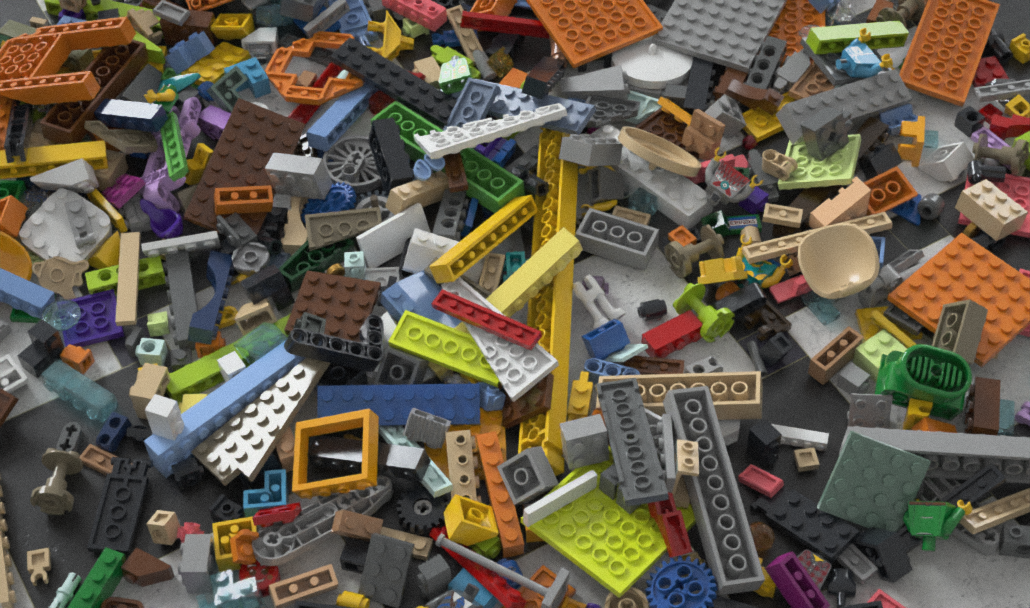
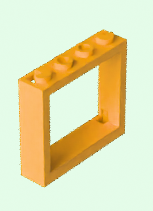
[292,409,379,500]

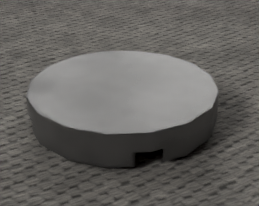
[232,242,270,275]

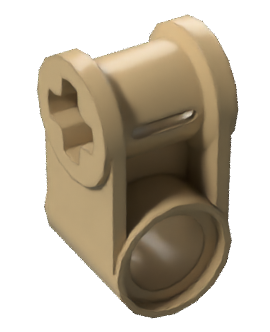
[762,149,798,181]

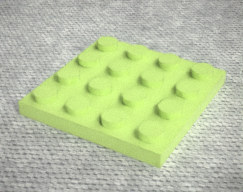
[778,134,861,190]

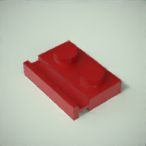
[252,502,302,527]

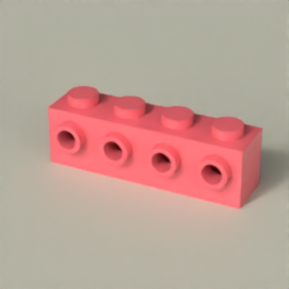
[382,0,447,32]

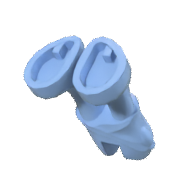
[412,154,445,181]

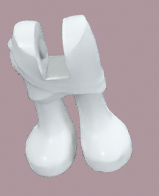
[573,274,626,329]

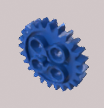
[301,182,357,225]
[645,555,718,608]

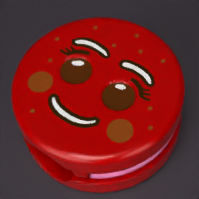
[239,560,281,598]

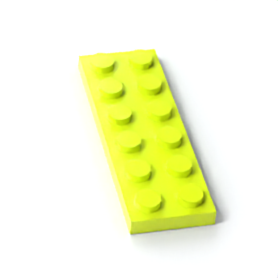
[388,310,500,388]

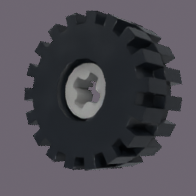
[397,485,449,538]

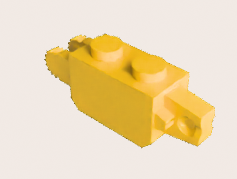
[567,371,593,422]

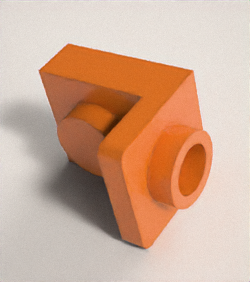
[668,225,697,246]
[195,331,226,358]
[230,529,259,565]

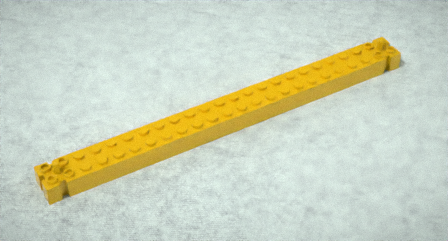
[518,127,578,476]

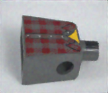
[797,550,832,592]

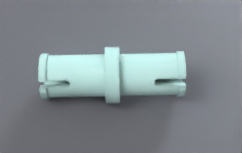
[49,573,81,608]

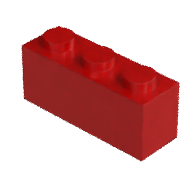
[641,310,703,358]

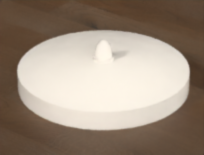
[611,35,693,89]

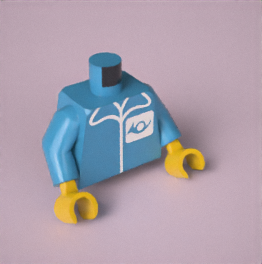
[836,28,893,78]

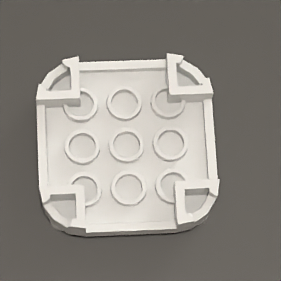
[19,188,112,262]

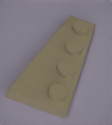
[305,207,382,251]

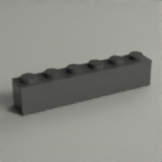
[163,250,198,351]

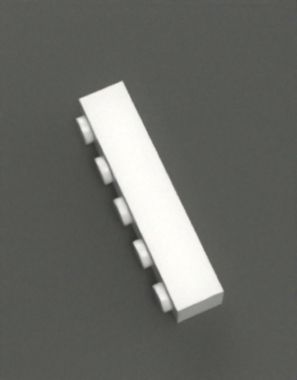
[771,424,829,451]

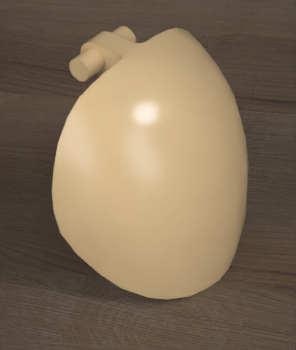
[798,223,880,299]

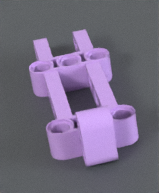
[138,97,201,212]

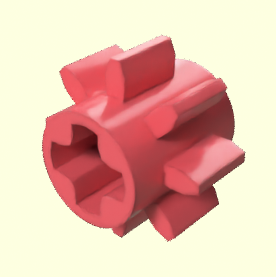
[176,522,204,543]

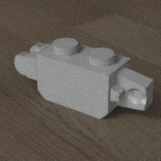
[773,48,811,94]

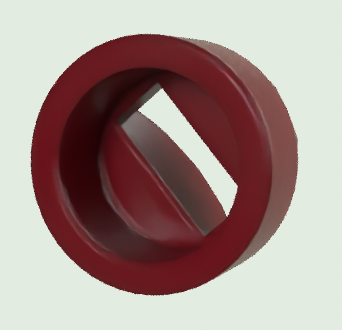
[741,134,757,150]

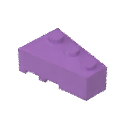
[197,105,231,141]

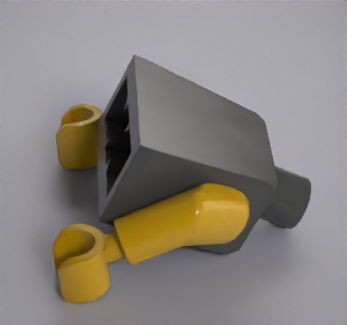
[578,164,629,217]

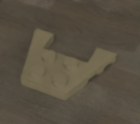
[84,121,158,154]

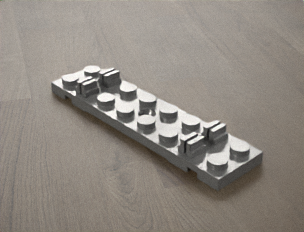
[596,378,669,507]

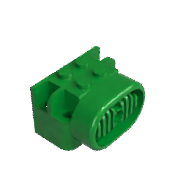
[875,344,972,421]

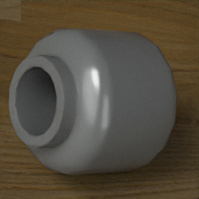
[917,193,945,220]

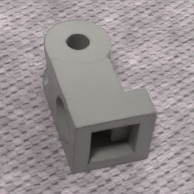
[684,356,723,374]

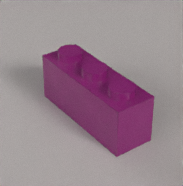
[764,551,830,608]

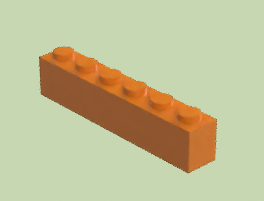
[476,431,524,558]

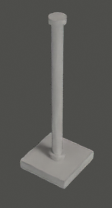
[436,533,570,608]

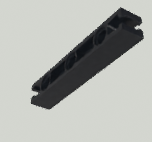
[4,99,34,163]

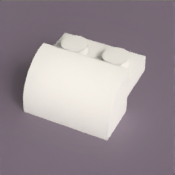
[0,354,28,393]

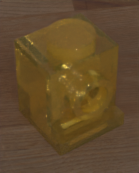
[486,47,514,78]

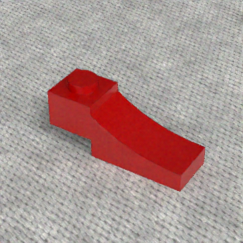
[989,114,1030,141]
[647,492,692,558]

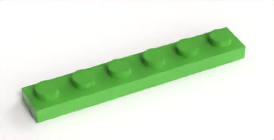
[160,111,189,182]

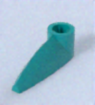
[157,73,201,93]

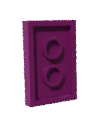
[102,174,146,209]

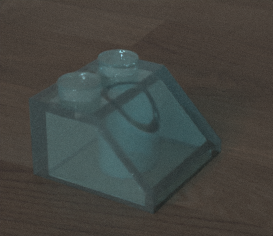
[233,322,287,364]

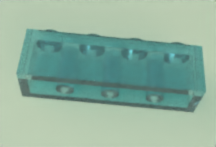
[41,359,119,423]

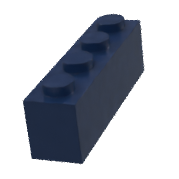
[94,99,168,133]

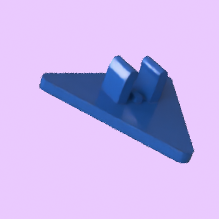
[889,194,922,226]

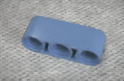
[584,358,640,385]

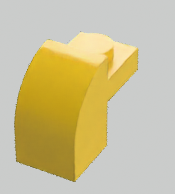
[185,143,214,185]

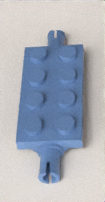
[327,0,379,47]

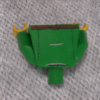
[903,499,973,552]

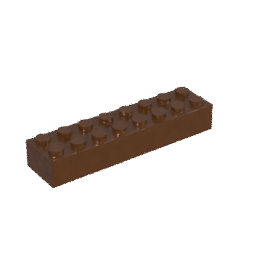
[40,39,149,144]

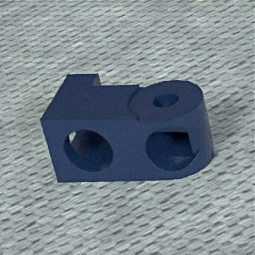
[96,411,132,453]

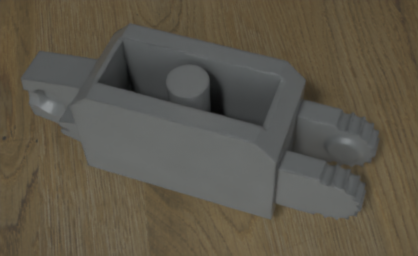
[747,149,779,203]

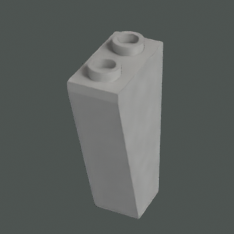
[561,65,630,100]

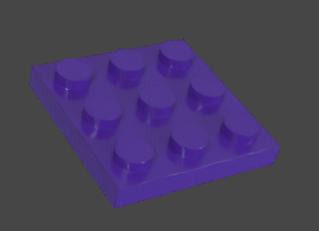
[57,289,124,347]

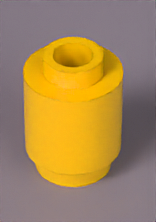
[336,590,370,608]

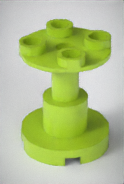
[672,283,735,343]

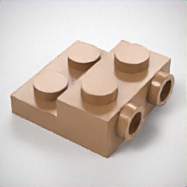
[681,109,726,160]

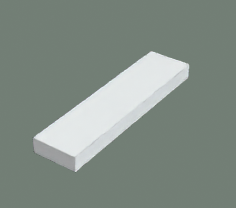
[523,470,597,527]

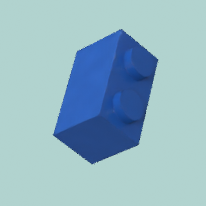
[581,319,630,360]

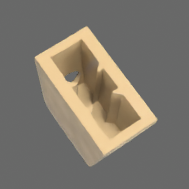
[234,298,277,336]

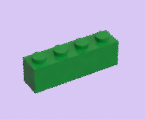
[67,547,126,608]

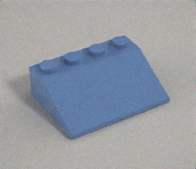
[380,270,462,328]

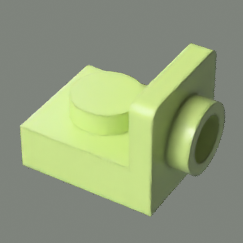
[147,311,170,337]

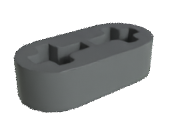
[56,422,83,452]

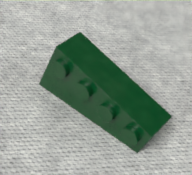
[279,238,354,293]

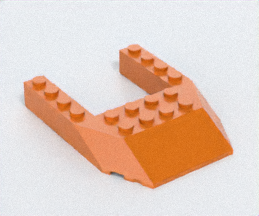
[0,16,136,105]

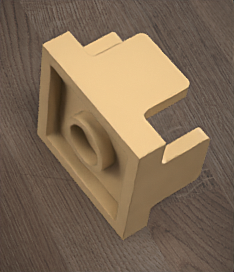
[127,8,163,45]

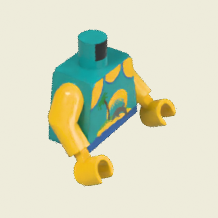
[736,234,793,290]

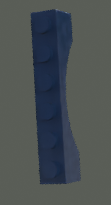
[188,251,235,345]

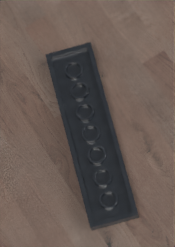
[330,37,457,128]

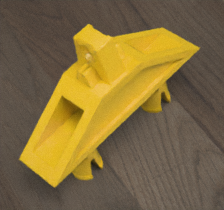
[366,10,414,61]

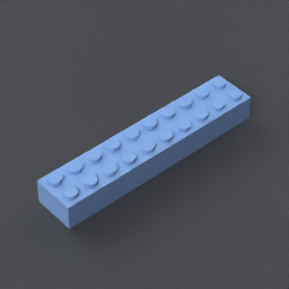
[144,340,306,478]

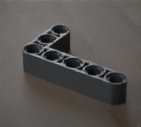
[284,314,384,372]

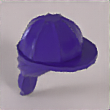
[140,199,183,239]

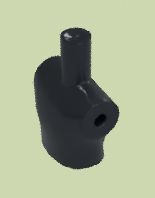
[827,568,856,608]

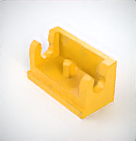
[902,398,933,430]

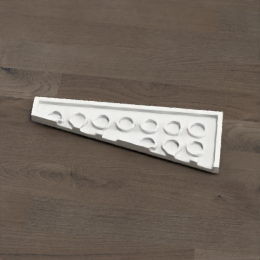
[414,103,567,159]
[441,277,559,402]

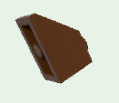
[121,548,175,587]

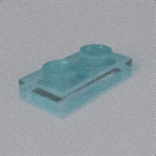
[801,290,841,326]

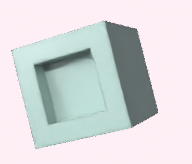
[344,251,366,280]
[135,338,168,366]

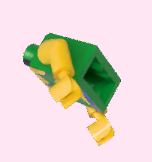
[144,84,179,114]

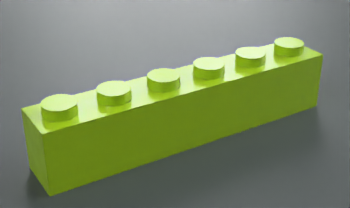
[806,21,909,54]

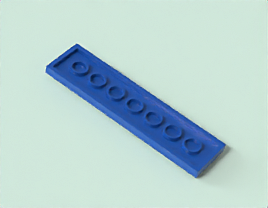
[317,384,480,426]

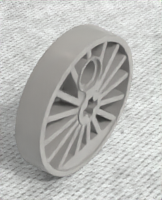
[323,136,382,193]

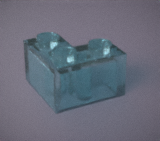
[210,569,265,608]

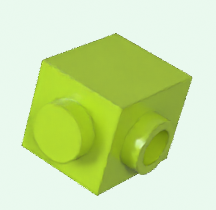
[468,536,501,560]

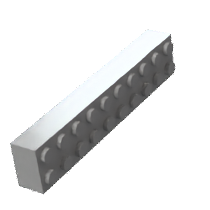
[663,386,765,596]
[839,426,1030,484]

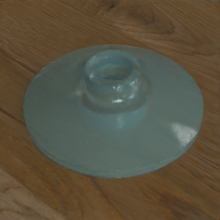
[42,300,81,331]

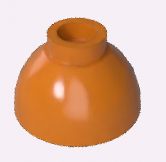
[715,281,740,301]

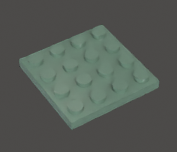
[817,430,931,532]

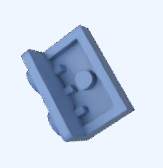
[879,103,918,136]

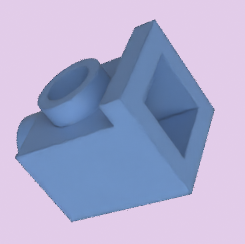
[477,382,506,411]

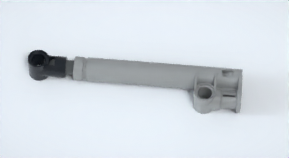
[858,231,1006,308]

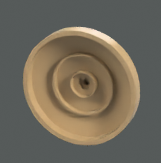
[618,126,702,177]

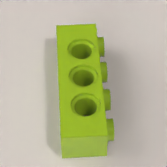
[85,255,166,296]

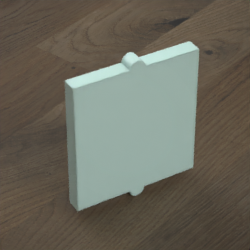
[605,344,648,362]

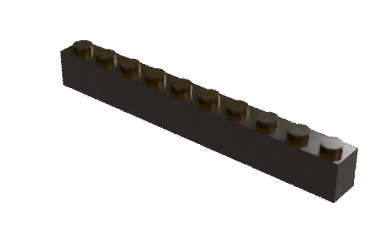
[772,116,889,238]

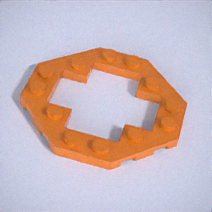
[265,31,365,105]

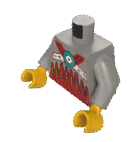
[705,147,763,206]

